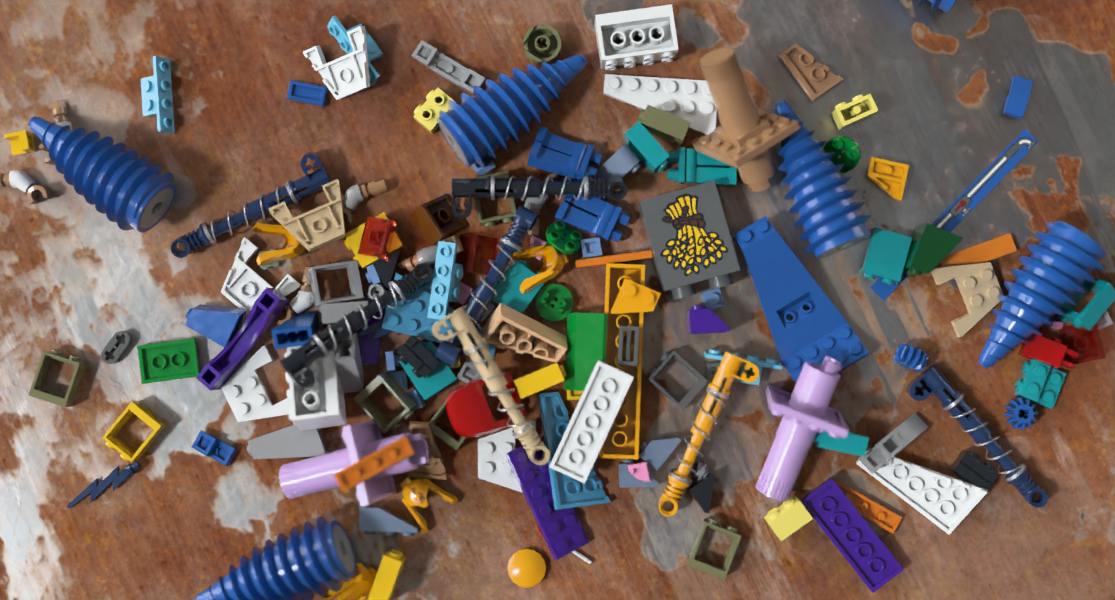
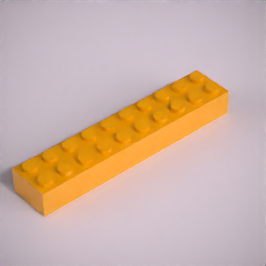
[599,263,645,459]

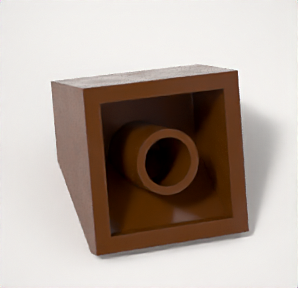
[410,193,467,246]

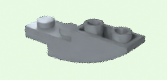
[859,413,928,475]

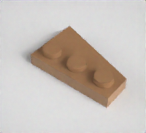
[779,43,843,101]
[409,421,448,480]

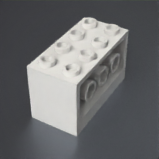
[595,4,679,71]
[284,340,347,431]

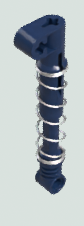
[171,152,331,258]
[435,205,539,367]
[907,365,1048,508]

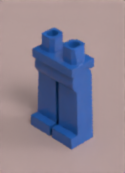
[527,126,602,182]
[555,194,630,243]

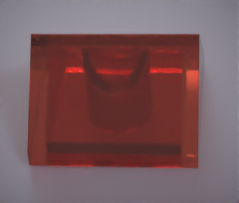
[358,216,396,261]
[456,234,498,276]
[1059,322,1106,364]

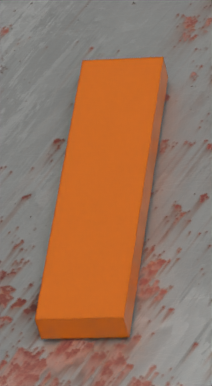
[939,233,1017,267]
[575,250,653,269]
[333,436,415,492]
[833,479,903,534]

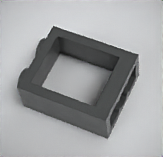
[647,350,709,410]

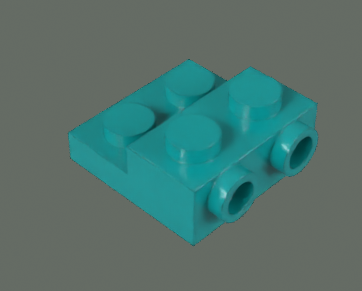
[1014,359,1066,409]

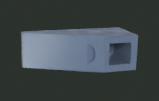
[359,506,419,536]

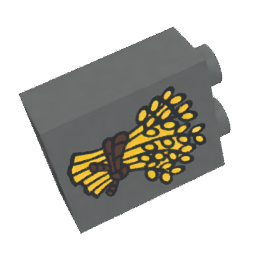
[638,180,740,300]

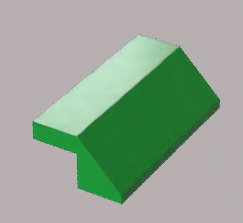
[564,313,607,391]

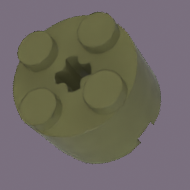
[523,24,562,67]

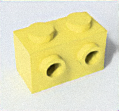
[413,87,455,134]
[831,93,878,130]
[764,495,813,541]

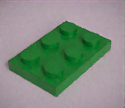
[137,338,200,384]

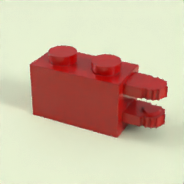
[1018,333,1080,369]

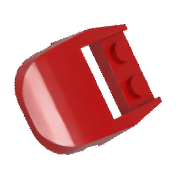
[446,372,527,438]

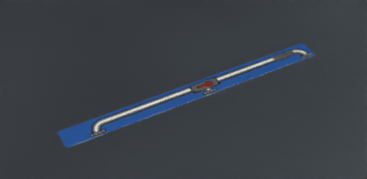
[870,129,1039,301]

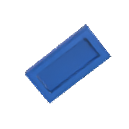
[287,80,328,107]

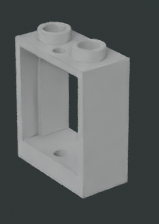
[306,260,364,307]

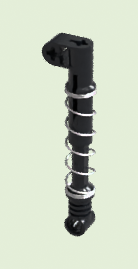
[452,175,627,219]
[279,263,433,391]

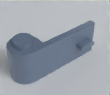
[595,144,642,199]

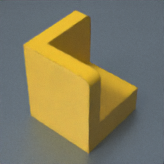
[4,130,36,156]

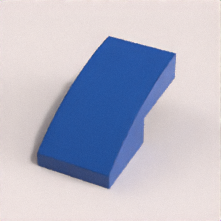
[1003,75,1033,119]
[192,430,238,466]

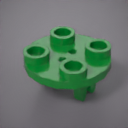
[824,136,861,173]
[546,220,582,254]
[535,284,573,322]

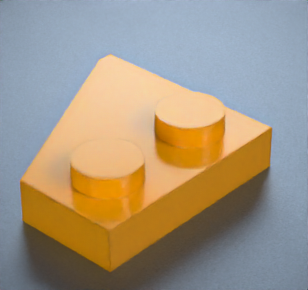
[866,157,909,202]
[610,278,661,314]

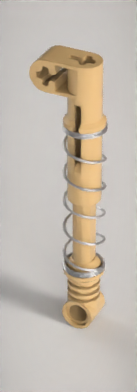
[432,307,550,465]

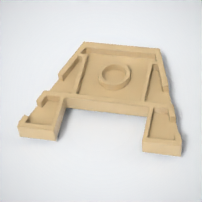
[268,179,346,252]
[931,262,1003,337]

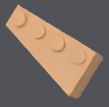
[481,303,567,363]

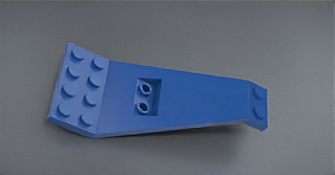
[733,216,869,384]

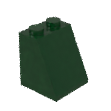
[903,223,963,278]

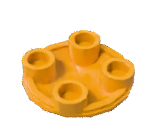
[507,548,546,588]

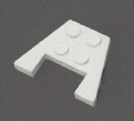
[303,26,370,100]
[221,237,302,316]
[221,345,291,422]
[478,420,536,493]

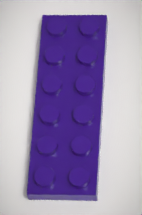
[505,440,589,560]
[800,477,904,593]

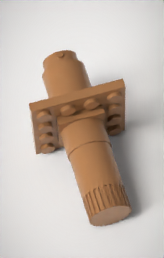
[693,47,800,192]

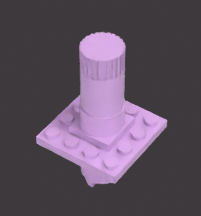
[755,355,849,501]
[279,420,429,506]

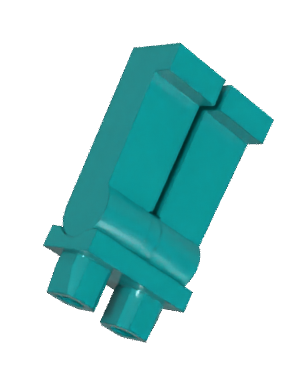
[667,147,737,187]

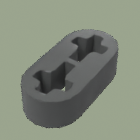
[101,331,132,364]

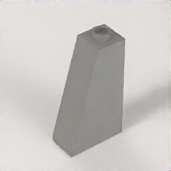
[247,425,328,459]

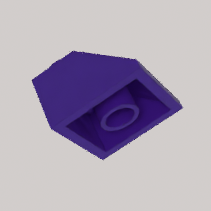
[686,305,730,334]

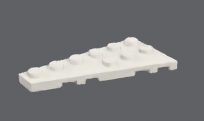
[603,74,717,135]
[856,447,987,535]

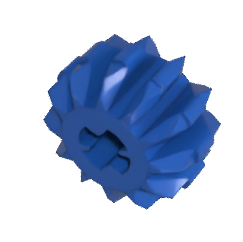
[893,344,929,372]
[1003,397,1038,430]

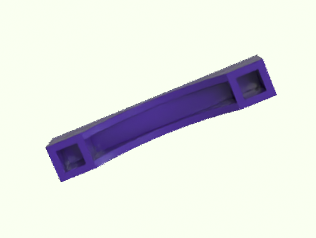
[196,287,289,390]

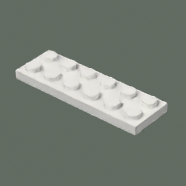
[549,360,634,483]

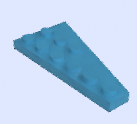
[381,273,497,357]
[538,392,611,510]

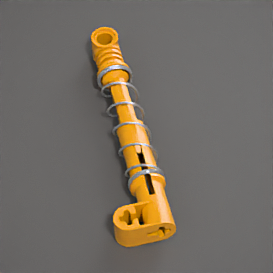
[658,351,759,517]

